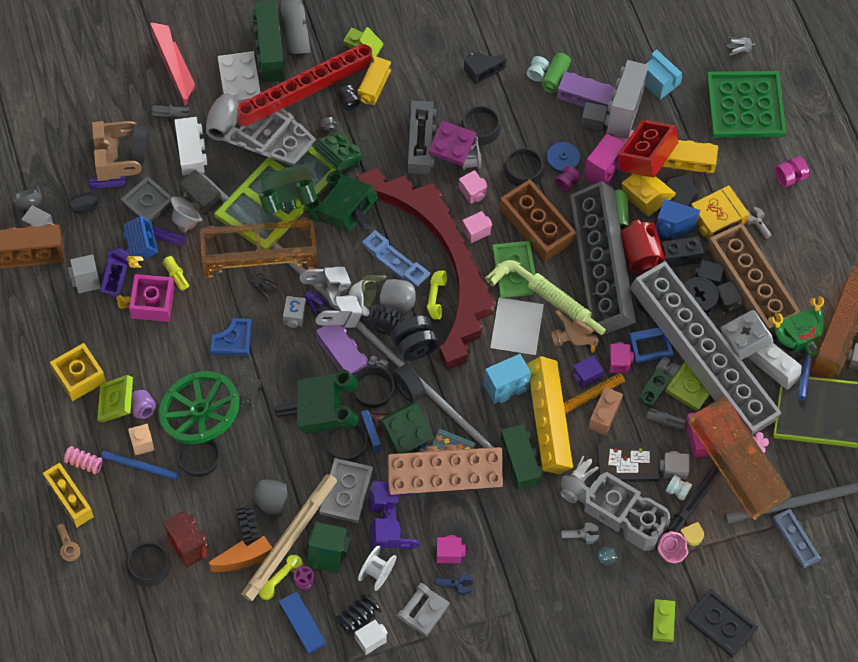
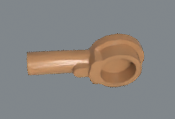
[57,524,81,562]

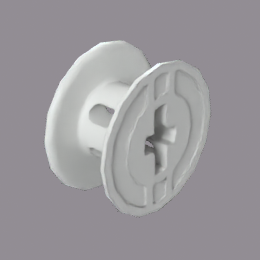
[358,546,396,591]

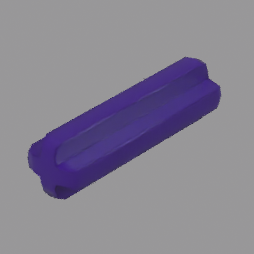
[89,176,126,189]
[152,226,186,246]

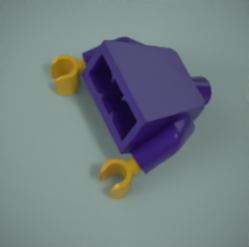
[100,248,143,309]

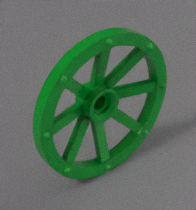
[159,371,239,444]

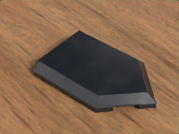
[657,172,700,212]

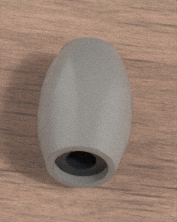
[206,94,239,141]

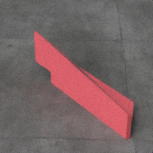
[150,23,195,106]

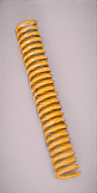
[564,373,625,413]

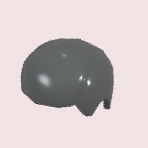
[13,186,42,211]

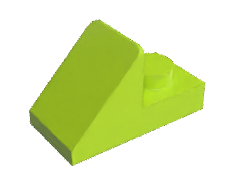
[343,27,383,57]

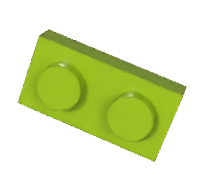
[652,599,675,642]

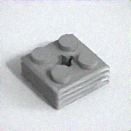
[721,310,773,360]

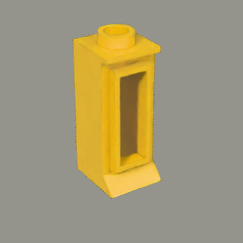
[358,55,391,106]

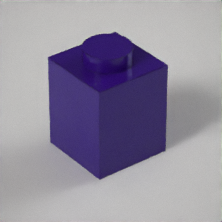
[571,356,603,389]

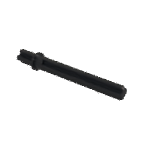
[666,452,732,532]

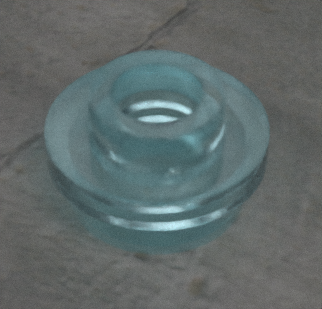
[598,546,616,566]

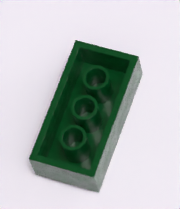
[252,0,284,83]

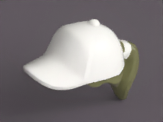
[348,275,387,316]

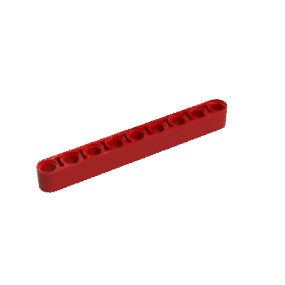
[236,44,372,126]

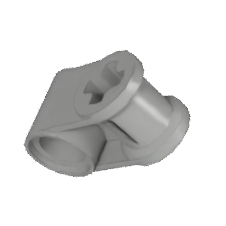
[462,137,481,170]

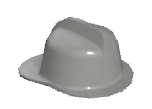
[171,197,203,233]

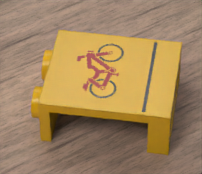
[691,186,749,241]

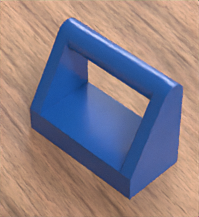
[627,328,673,363]

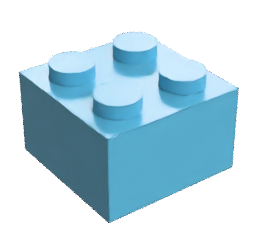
[484,354,531,404]

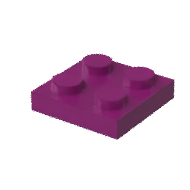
[429,121,476,166]

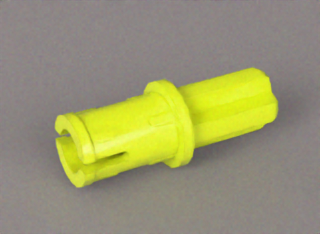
[162,256,189,291]

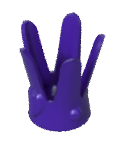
[303,289,329,316]

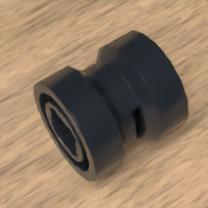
[337,85,361,111]

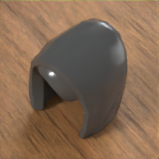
[253,479,288,516]

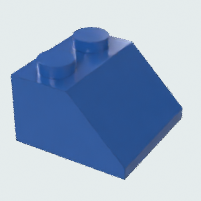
[656,199,700,241]

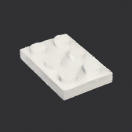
[218,51,261,104]

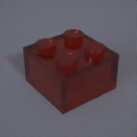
[163,510,208,568]

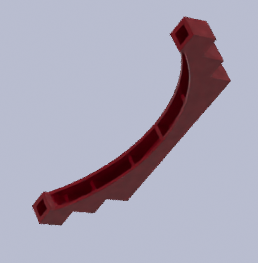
[357,168,496,370]

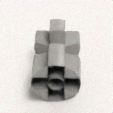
[368,356,389,369]

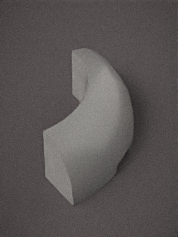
[280,0,311,54]

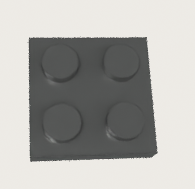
[121,176,172,222]

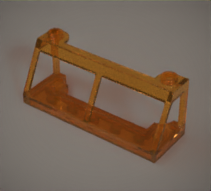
[200,218,317,278]

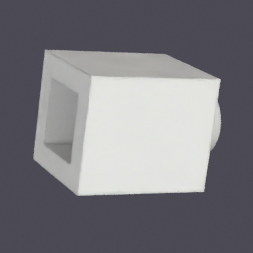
[355,620,388,655]

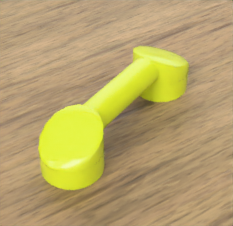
[427,271,447,320]
[259,555,303,600]

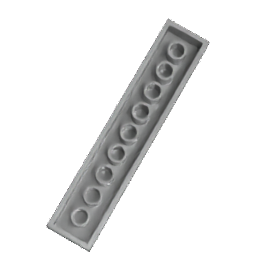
[630,261,781,440]

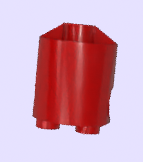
[621,220,665,274]

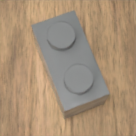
[68,255,101,293]

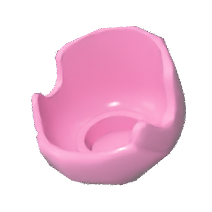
[657,531,688,563]

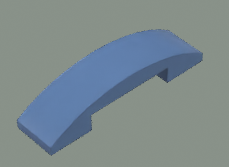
[362,230,430,287]

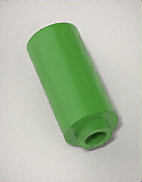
[541,53,571,93]
[614,190,629,230]

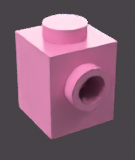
[458,170,487,204]
[462,211,492,244]

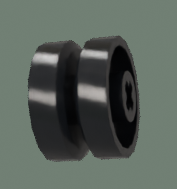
[390,316,439,362]

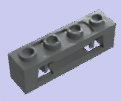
[408,101,437,174]

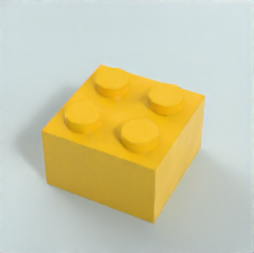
[50,343,106,401]

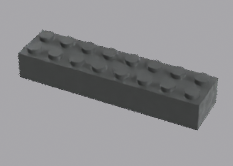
[570,181,636,335]

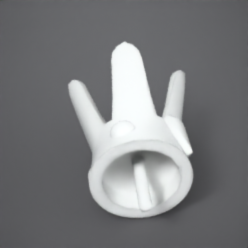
[571,456,599,482]

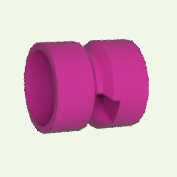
[774,156,809,188]

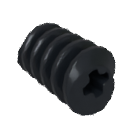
[336,594,382,636]

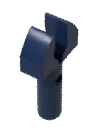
[434,573,473,595]

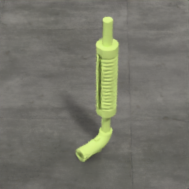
[485,260,606,335]

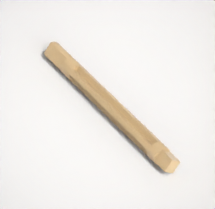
[241,475,337,601]

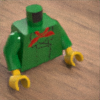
[768,296,824,356]

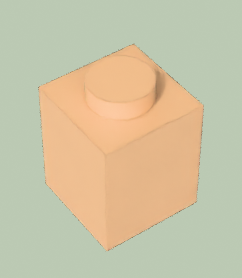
[128,424,154,455]

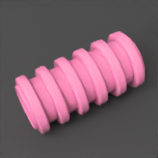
[64,446,103,474]

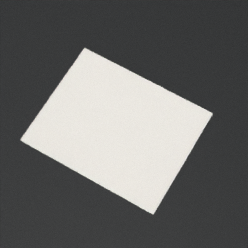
[490,297,544,355]

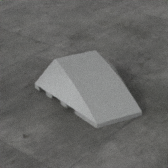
[223,109,316,166]

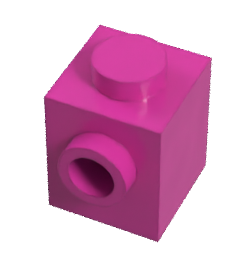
[609,342,634,373]
[437,535,465,564]

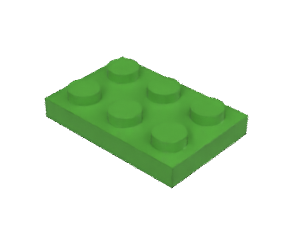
[492,241,537,298]

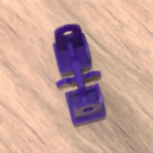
[368,481,420,550]

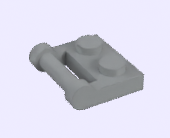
[397,583,450,637]

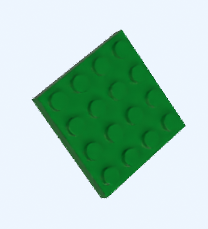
[707,71,786,138]

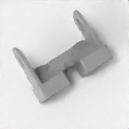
[299,267,362,328]

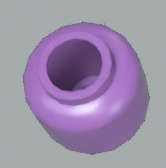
[130,390,156,419]

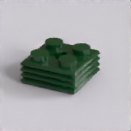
[314,133,364,171]

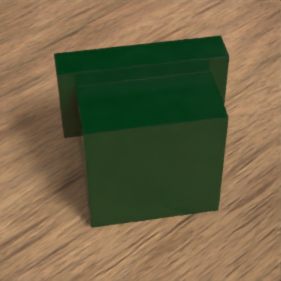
[307,522,351,573]

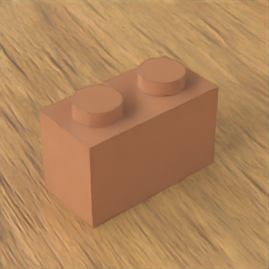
[588,387,623,436]

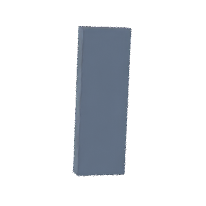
[772,509,821,569]

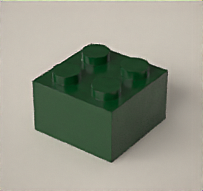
[377,402,434,454]

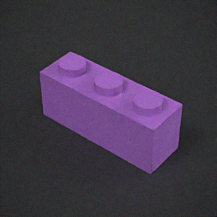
[557,71,616,114]
[316,325,368,376]

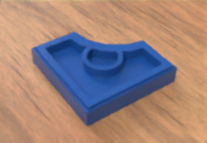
[210,318,252,356]

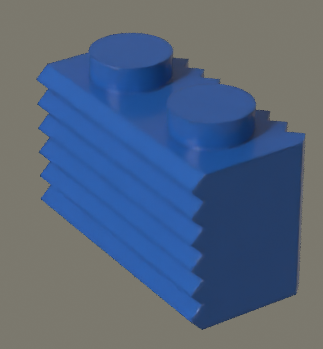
[123,216,158,262]

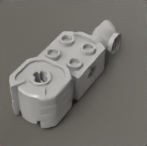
[560,472,670,551]

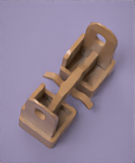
[92,121,142,181]

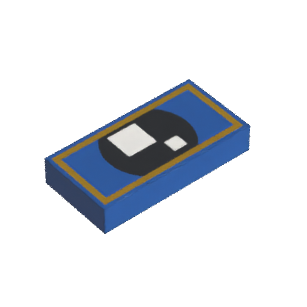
[361,410,381,454]

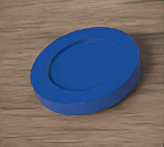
[547,142,580,173]

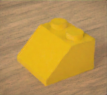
[622,174,676,217]

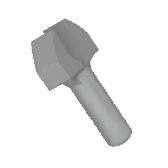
[747,207,771,239]
[561,523,599,544]

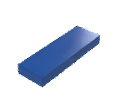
[279,592,326,654]

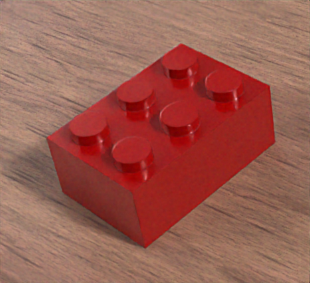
[617,119,679,178]

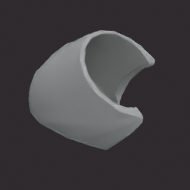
[380,279,416,313]

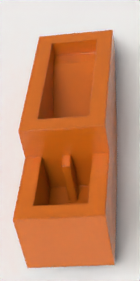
[209,536,273,572]

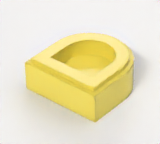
[680,522,704,546]

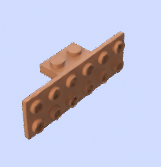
[388,445,503,495]

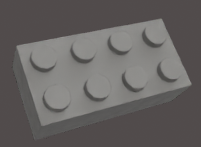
[605,60,649,138]

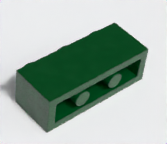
[500,424,543,490]

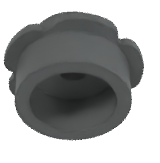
[320,117,337,133]

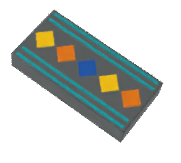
[432,428,475,450]

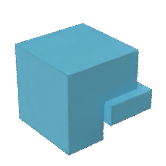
[645,50,682,100]

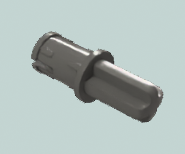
[152,105,189,119]
[646,408,686,430]

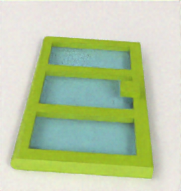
[213,146,343,252]

